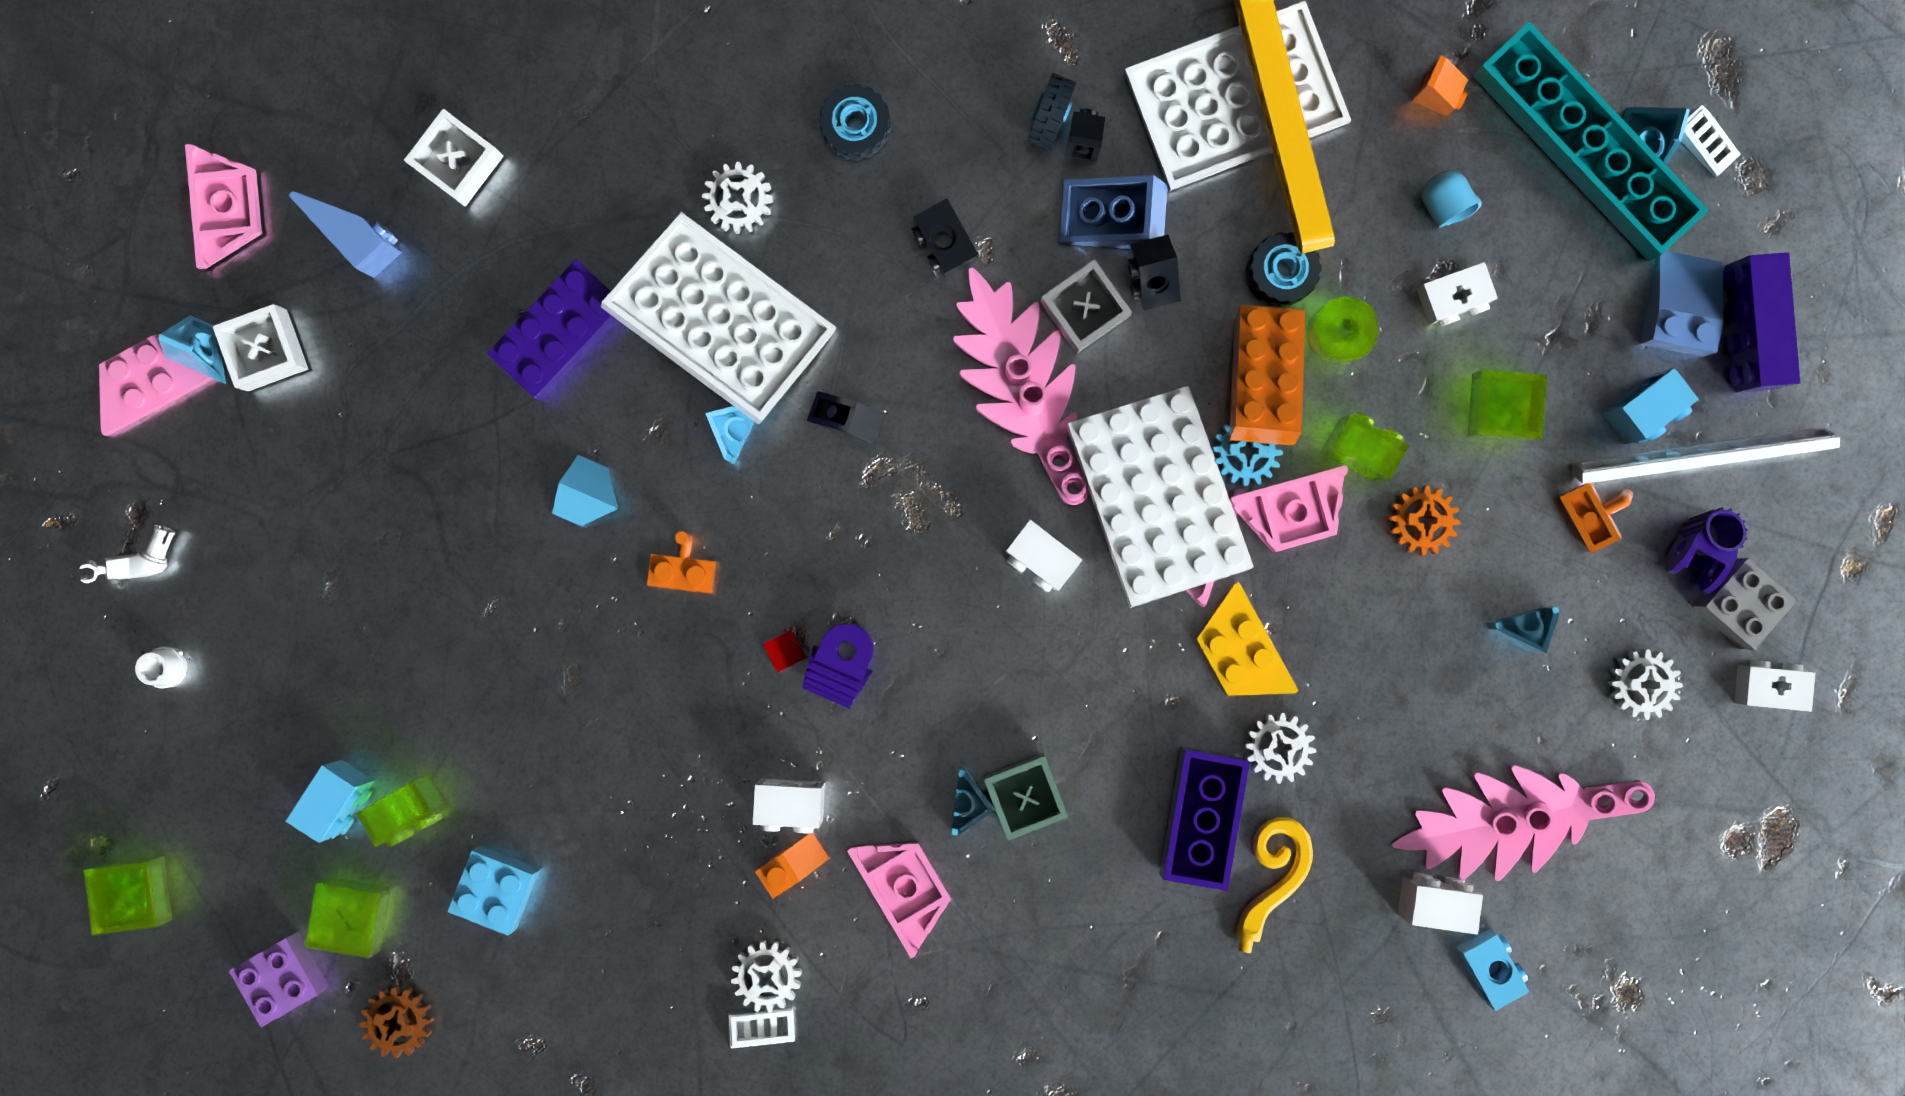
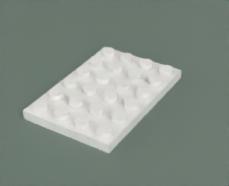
[1124,1,1351,191]
[601,212,837,425]
[1066,386,1254,608]

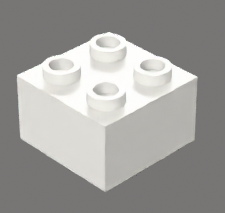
[404,109,503,207]
[212,304,308,391]
[1005,520,1082,592]
[753,778,825,833]
[1397,872,1483,935]

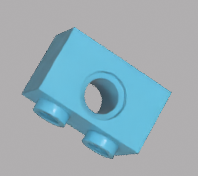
[1456,929,1529,1011]

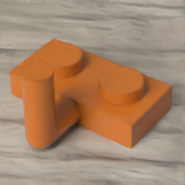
[1560,483,1634,553]
[647,531,716,593]

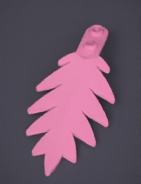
[953,267,1089,505]
[1392,765,1655,881]

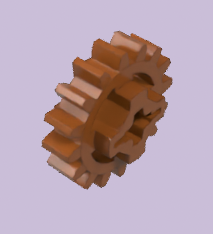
[359,985,434,1059]

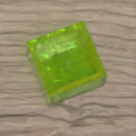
[1468,370,1548,442]
[1320,412,1410,483]
[356,774,449,848]
[84,856,173,936]
[305,877,391,958]

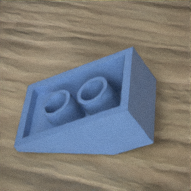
[1059,175,1168,249]
[288,191,402,278]
[1640,251,1723,357]

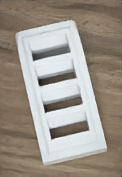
[1681,105,1741,177]
[726,1008,795,1048]

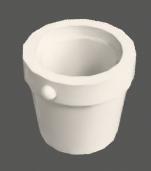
[135,646,187,689]

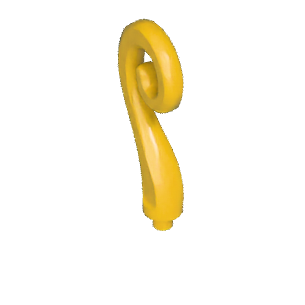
[1235,817,1313,953]

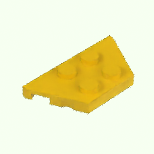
[1195,582,1298,696]

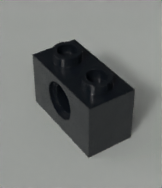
[911,198,979,278]
[1127,234,1181,311]

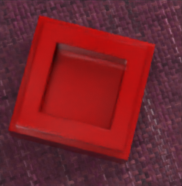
[763,629,807,673]

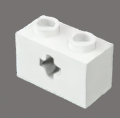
[1416,262,1498,327]
[1734,660,1815,712]

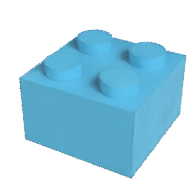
[1601,368,1699,444]
[286,760,374,843]
[447,846,540,936]

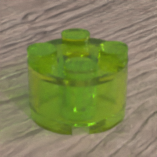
[1307,296,1379,366]

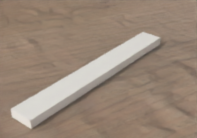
[1571,427,1840,484]

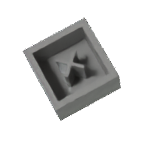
[1040,259,1132,354]
[1691,558,1798,650]

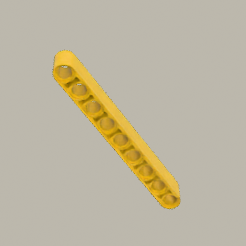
[1234,0,1335,254]

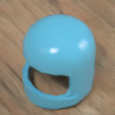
[1421,170,1482,228]

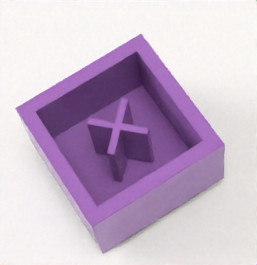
[229,931,330,1028]

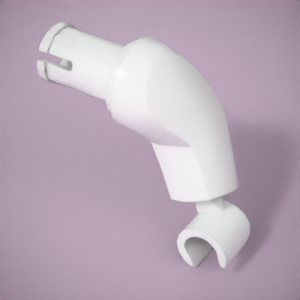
[79,525,175,583]

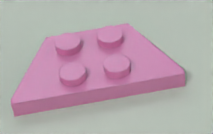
[185,144,262,270]
[99,334,213,436]
[1229,465,1348,553]
[847,842,951,958]

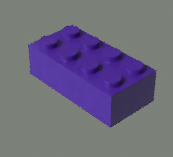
[1723,252,1801,393]
[486,259,618,401]
[1159,747,1250,891]

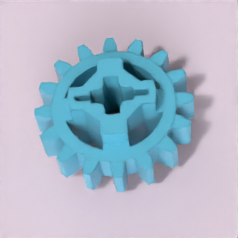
[1212,424,1283,487]

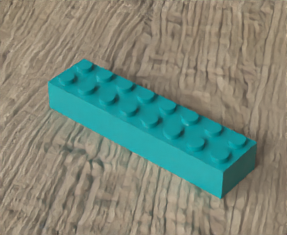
[1472,21,1709,261]

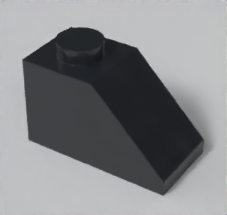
[1065,109,1105,162]
[807,391,885,444]

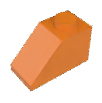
[1412,55,1468,116]
[755,833,830,899]

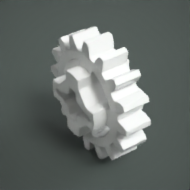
[702,162,774,234]
[1608,649,1683,720]
[1244,712,1316,784]
[731,940,802,1013]

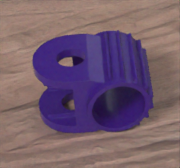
[1664,507,1748,594]
[802,624,874,709]

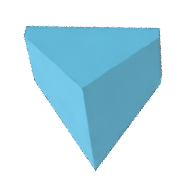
[1623,107,1690,165]
[158,315,226,384]
[705,406,754,464]
[552,455,618,527]
[1487,606,1560,654]
[951,767,995,836]

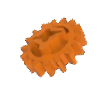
[1388,485,1461,556]

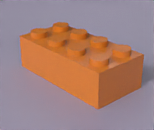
[1229,305,1305,445]

